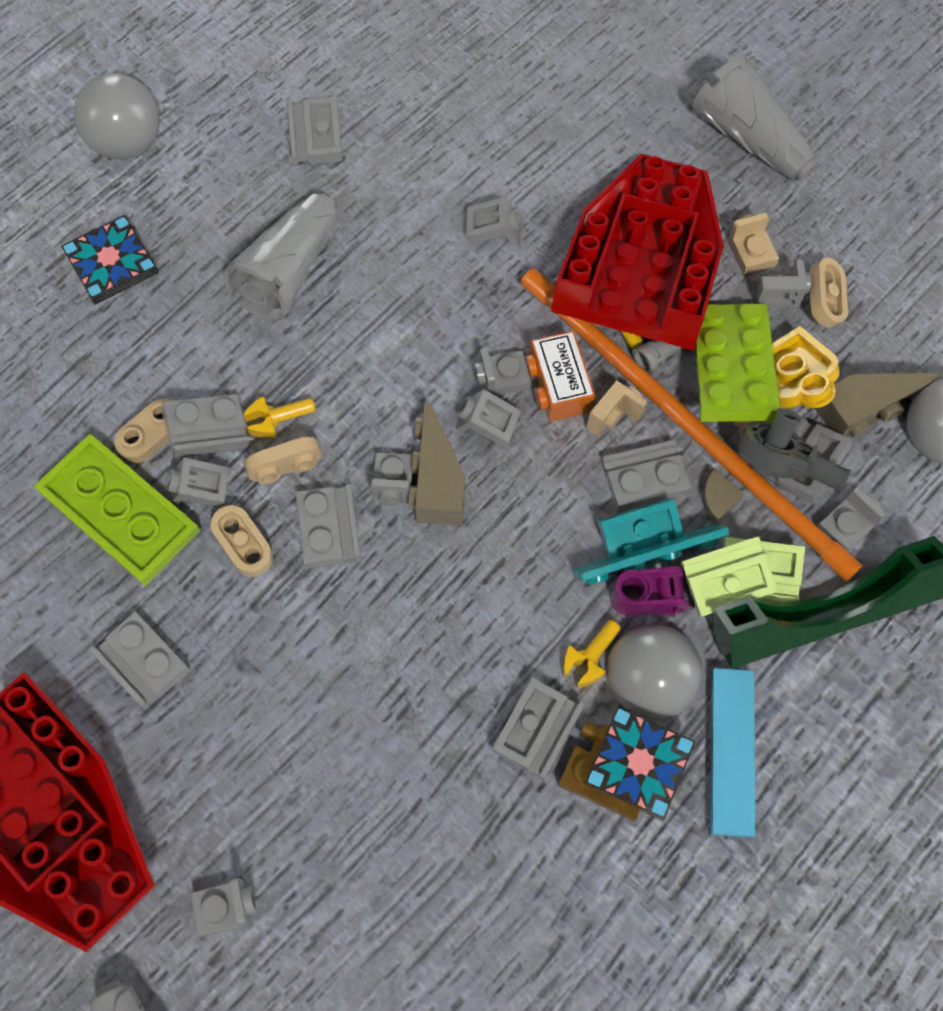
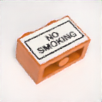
[525,331,595,422]

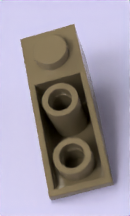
[814,373,942,439]
[409,403,465,526]

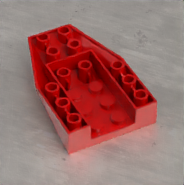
[551,154,724,351]
[0,672,156,952]

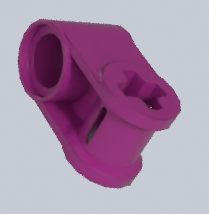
[610,566,690,616]

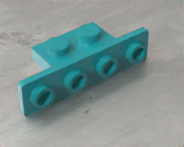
[572,498,729,584]

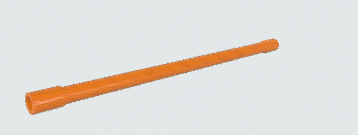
[520,268,864,582]

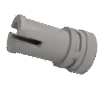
[632,340,682,374]

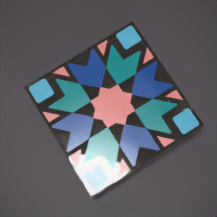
[61,215,159,305]
[584,706,696,821]

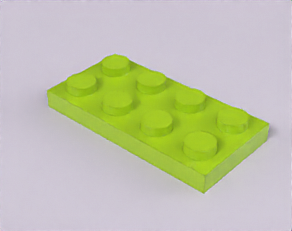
[695,304,780,422]
[33,434,201,587]

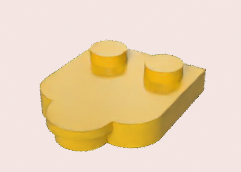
[772,326,840,408]

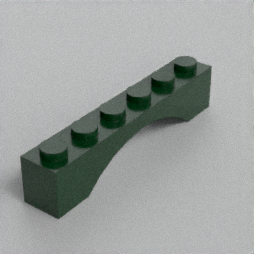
[713,536,943,669]

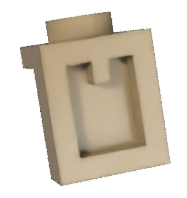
[728,213,779,276]
[586,380,647,436]

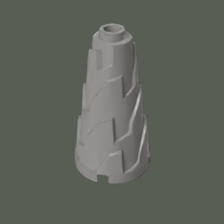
[692,54,816,181]
[223,193,336,321]

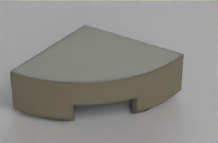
[704,469,743,524]

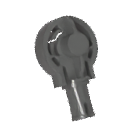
[738,408,851,493]

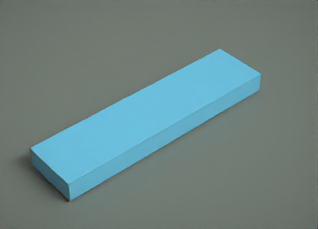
[710,668,755,838]

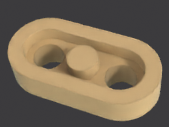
[809,257,848,328]
[114,399,171,464]
[244,437,322,484]
[210,505,273,577]

